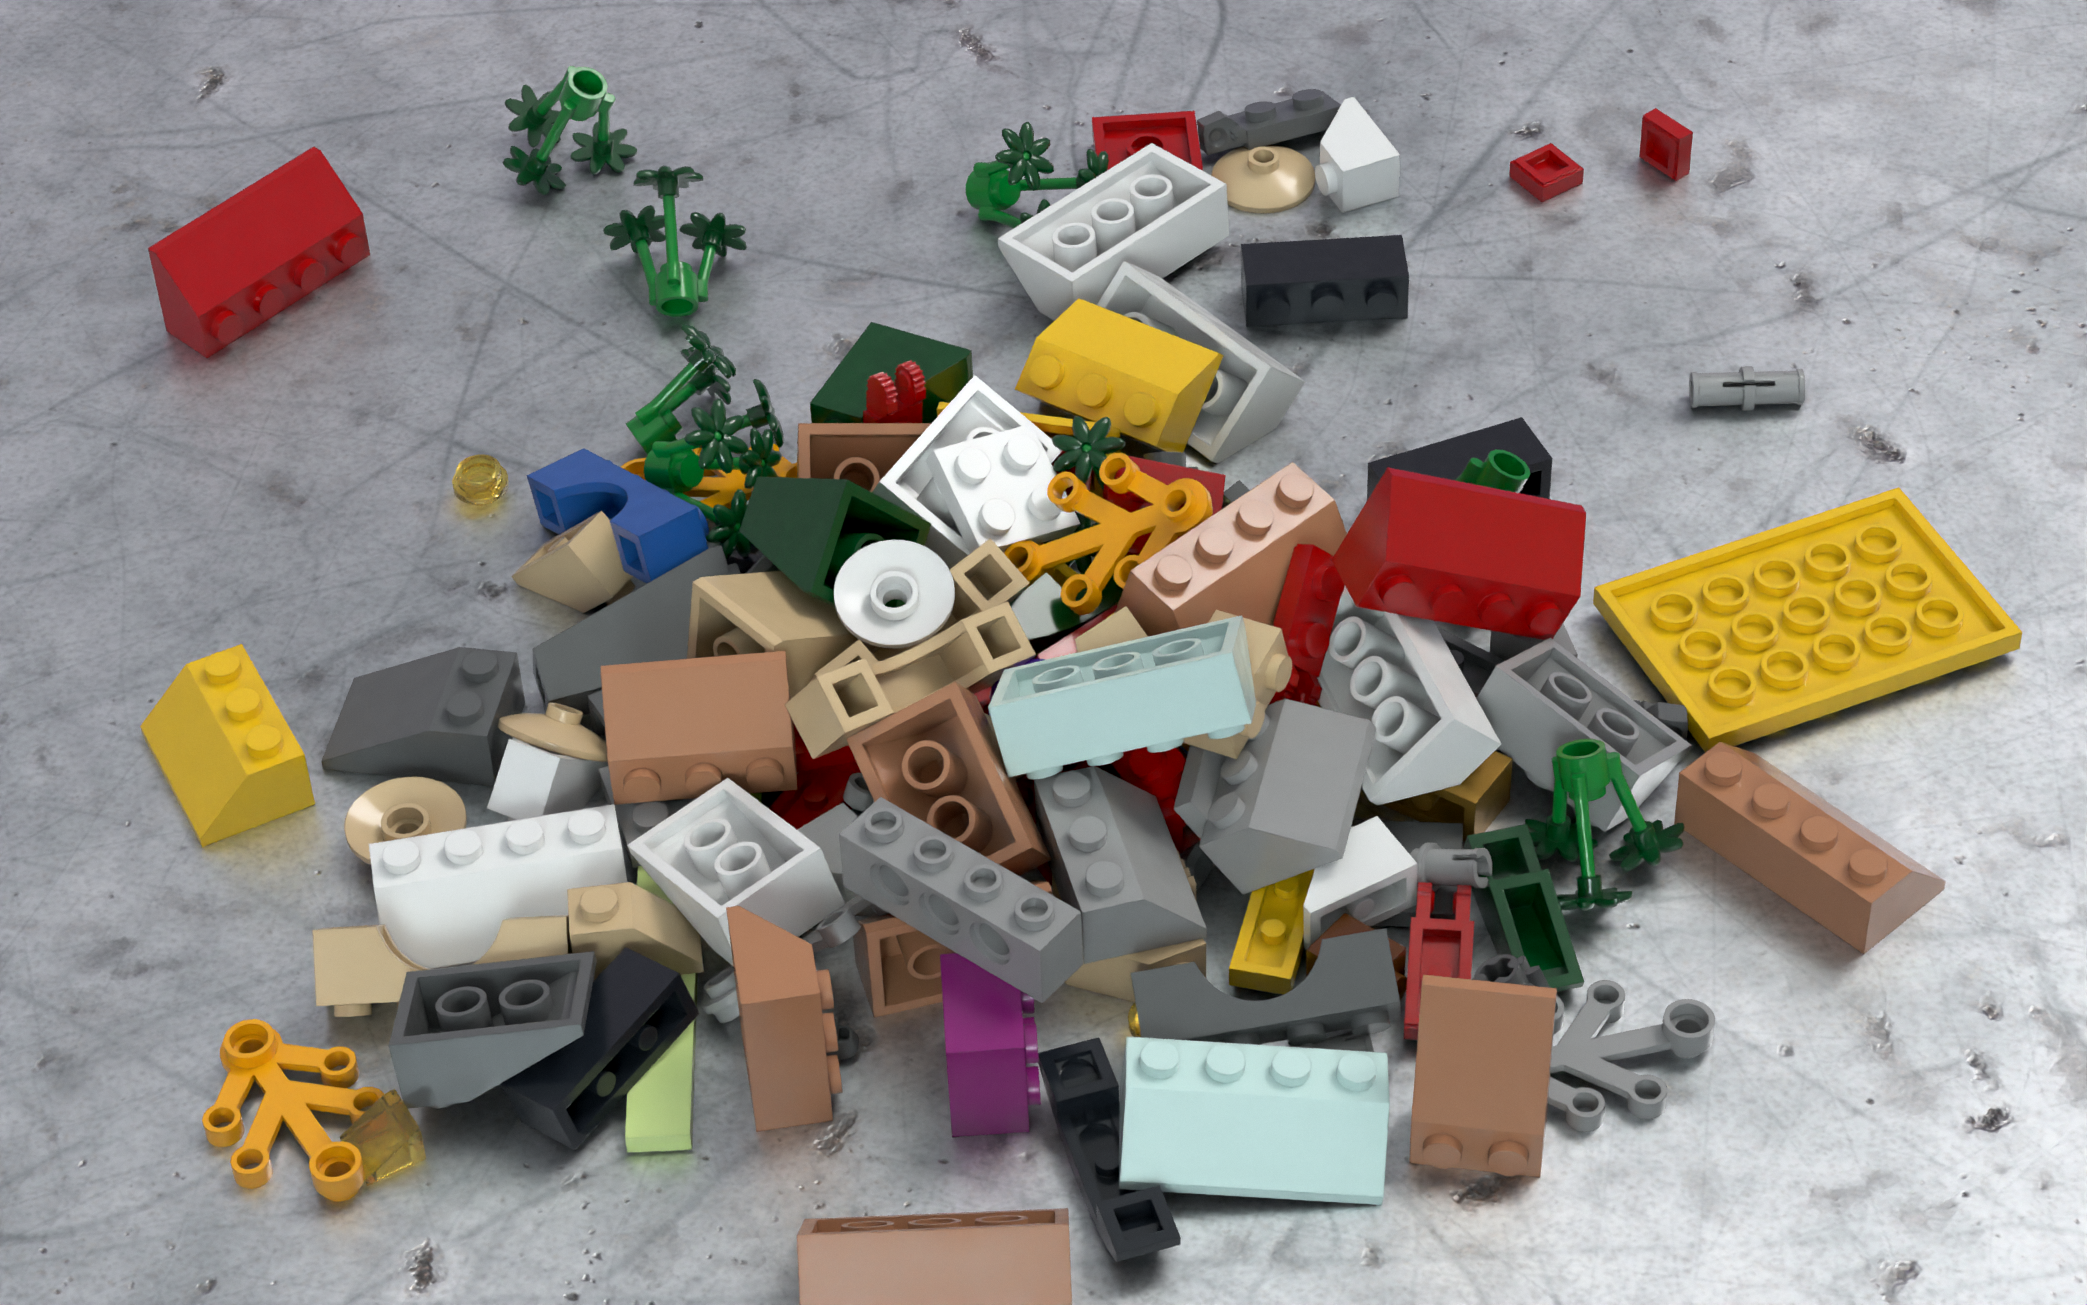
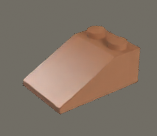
[1409,975,1557,1177]

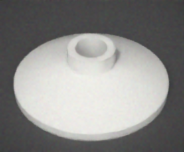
[834,540,955,648]

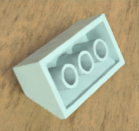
[988,615,1256,779]
[1119,1037,1390,1205]

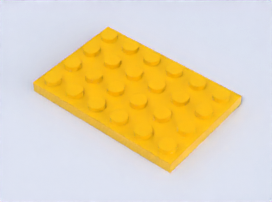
[1593,487,2022,753]

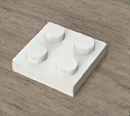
[926,424,1080,553]

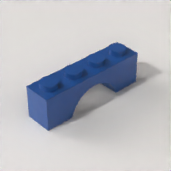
[526,448,709,584]

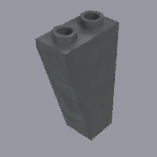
[532,545,741,716]

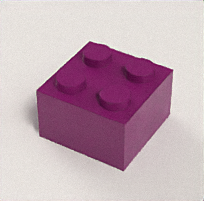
[940,953,1041,1137]

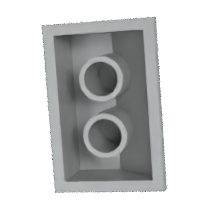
[1476,638,1691,832]
[1199,699,1376,895]
[1034,766,1207,964]

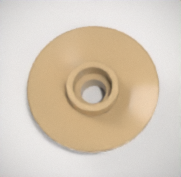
[1211,144,1315,214]
[498,703,608,762]
[344,777,467,865]

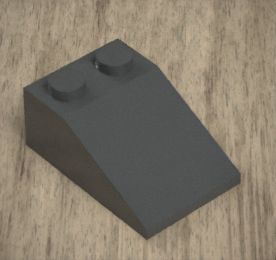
[321,647,525,786]
[388,951,597,1109]

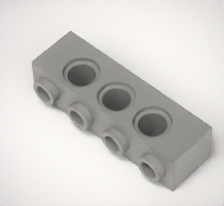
[839,797,1083,1003]

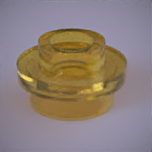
[452,454,509,506]

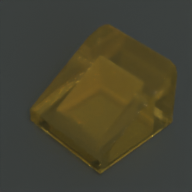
[340,1089,426,1186]

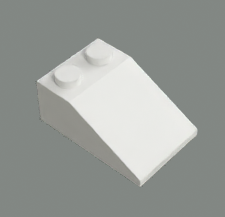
[872,375,1062,570]
[627,778,845,966]

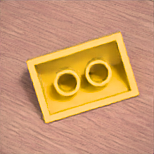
[1015,298,1224,453]
[140,644,315,847]

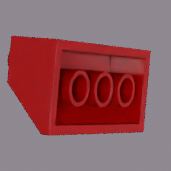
[148,146,370,358]
[1331,467,1586,640]

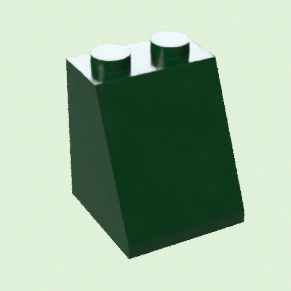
[810,322,973,423]
[739,477,931,608]

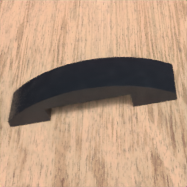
[1038,1037,1181,1262]

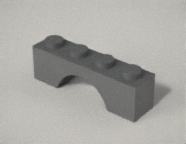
[1131,928,1402,1046]

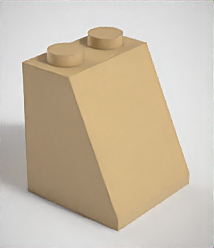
[687,571,862,699]

